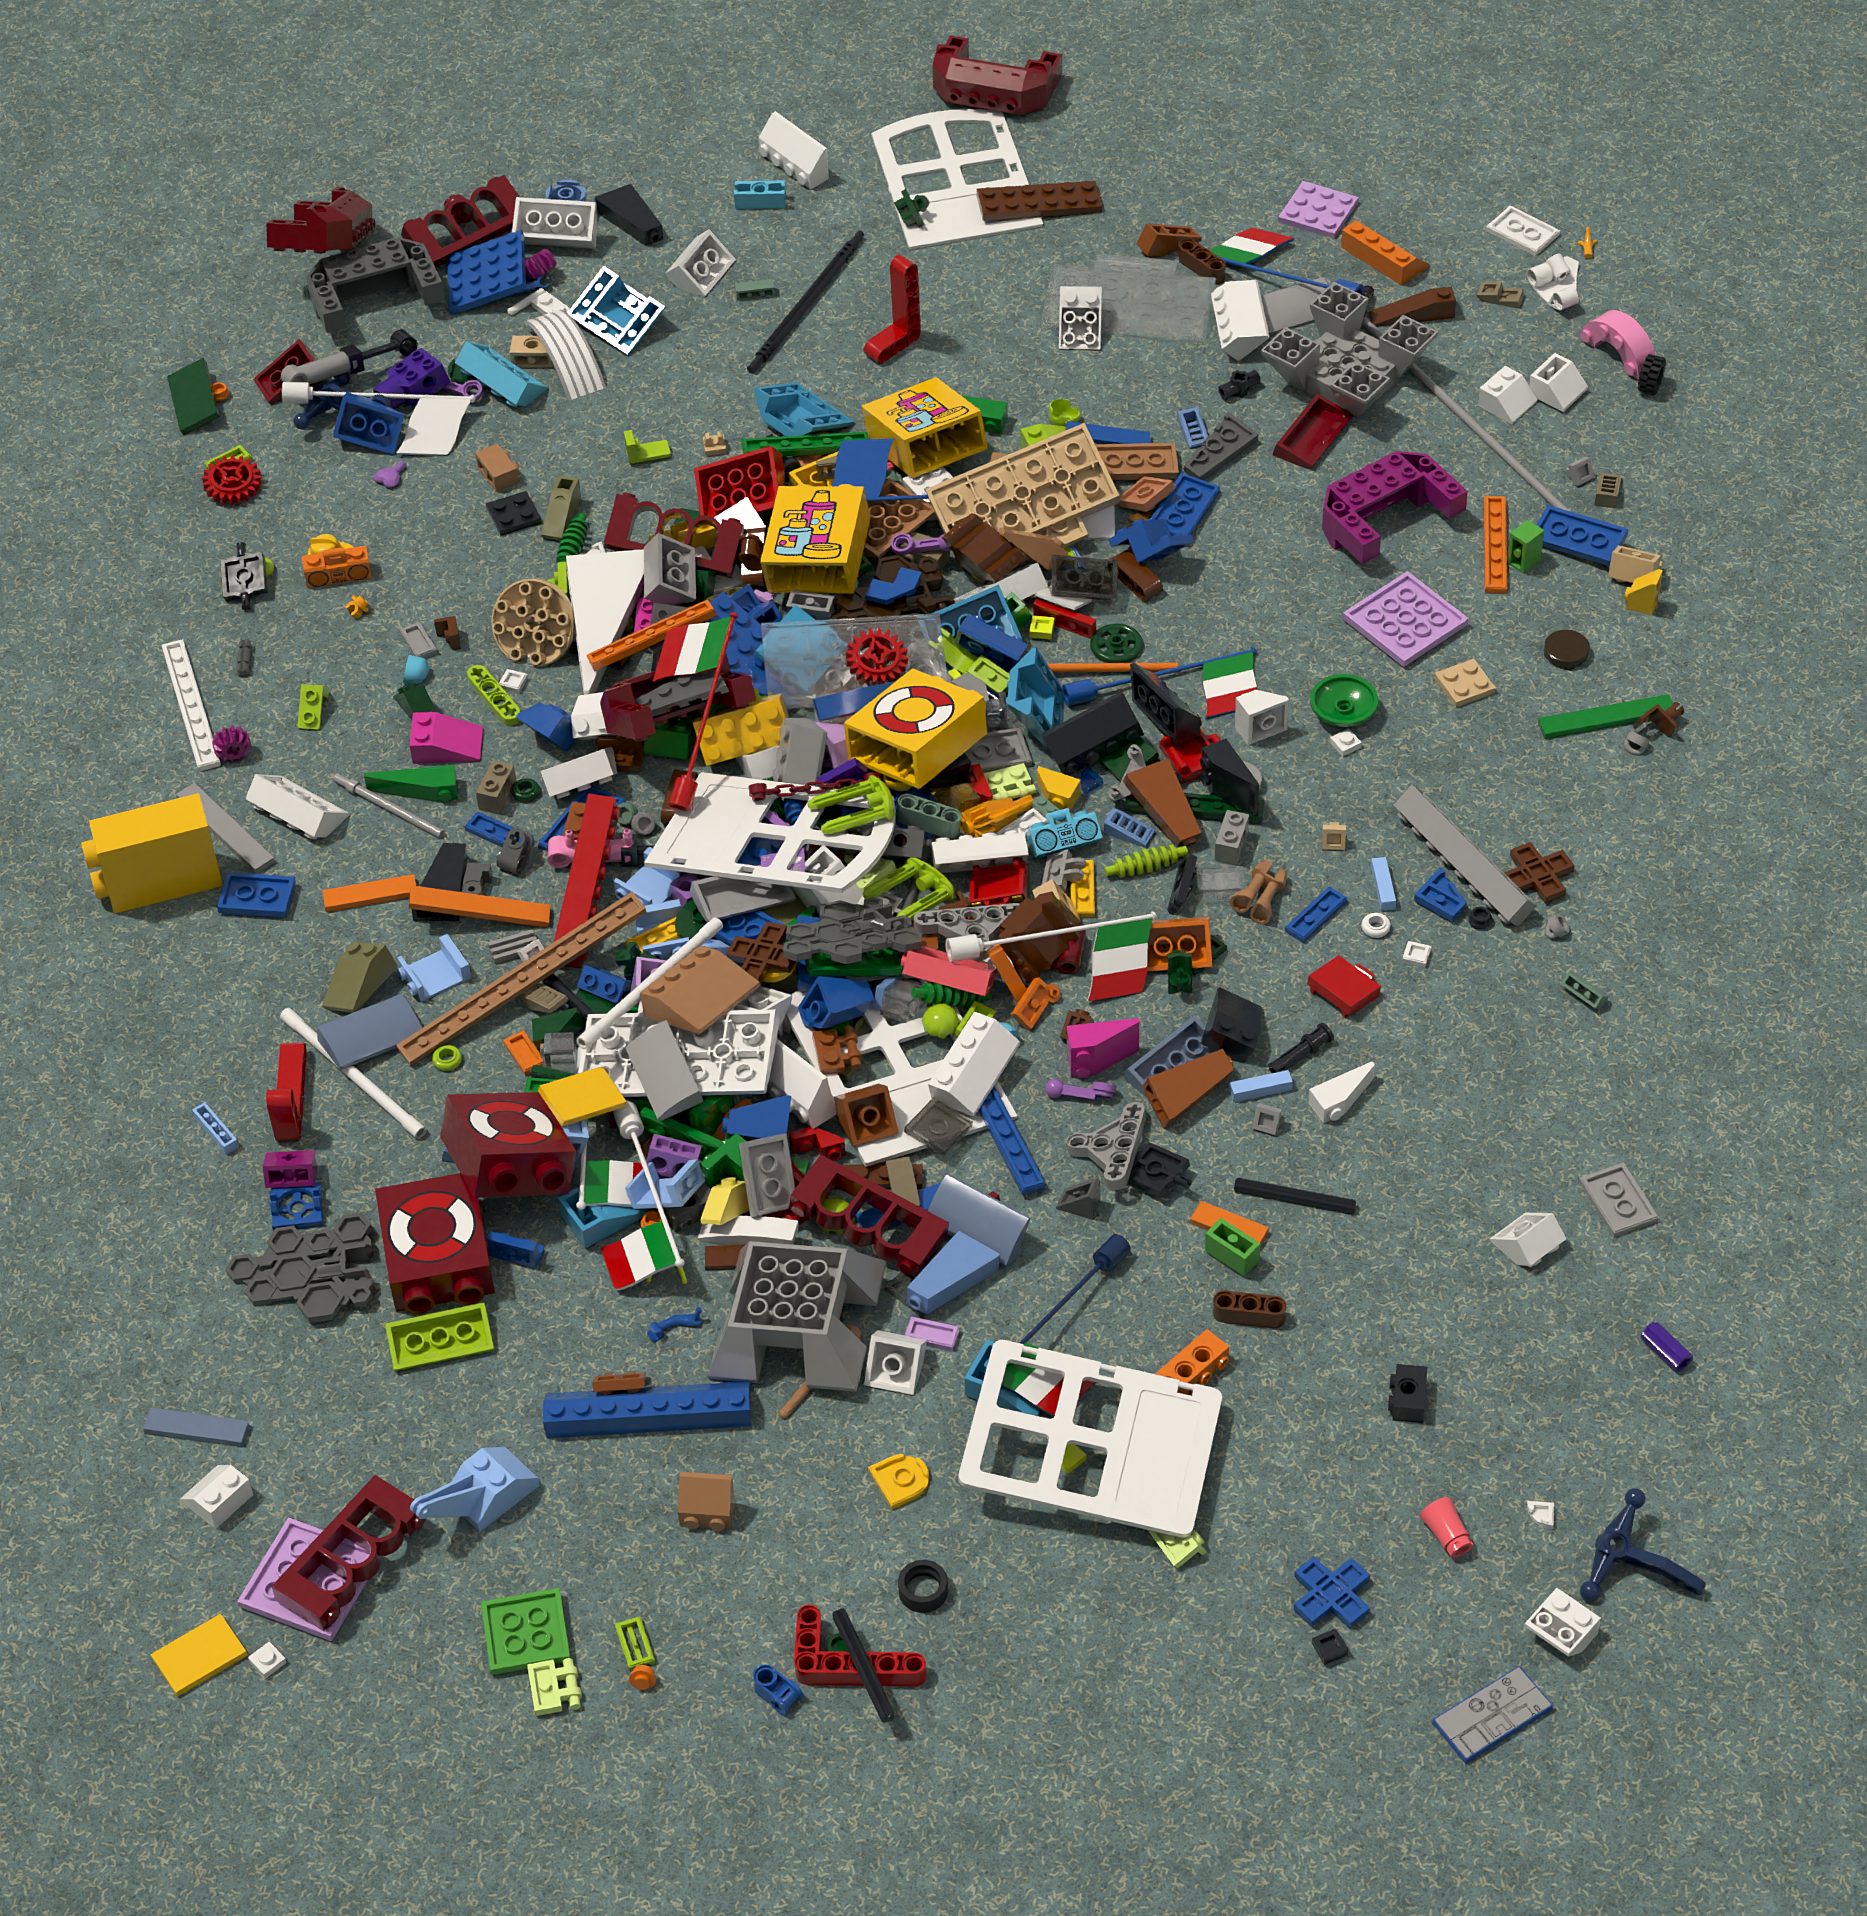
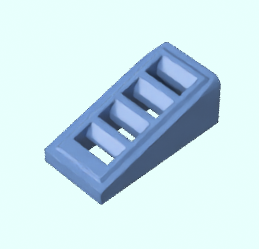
[1177,407,1208,449]
[1104,808,1155,848]

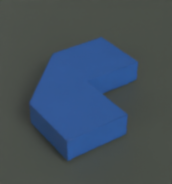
[865,567,922,605]

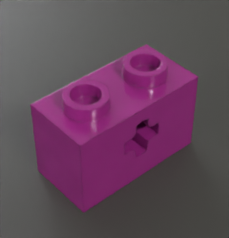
[262,1150,317,1188]

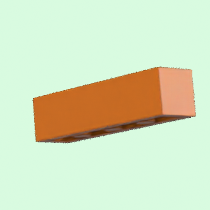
[986,944,1027,1003]

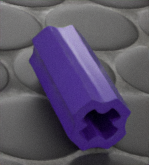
[1641,1322,1693,1371]

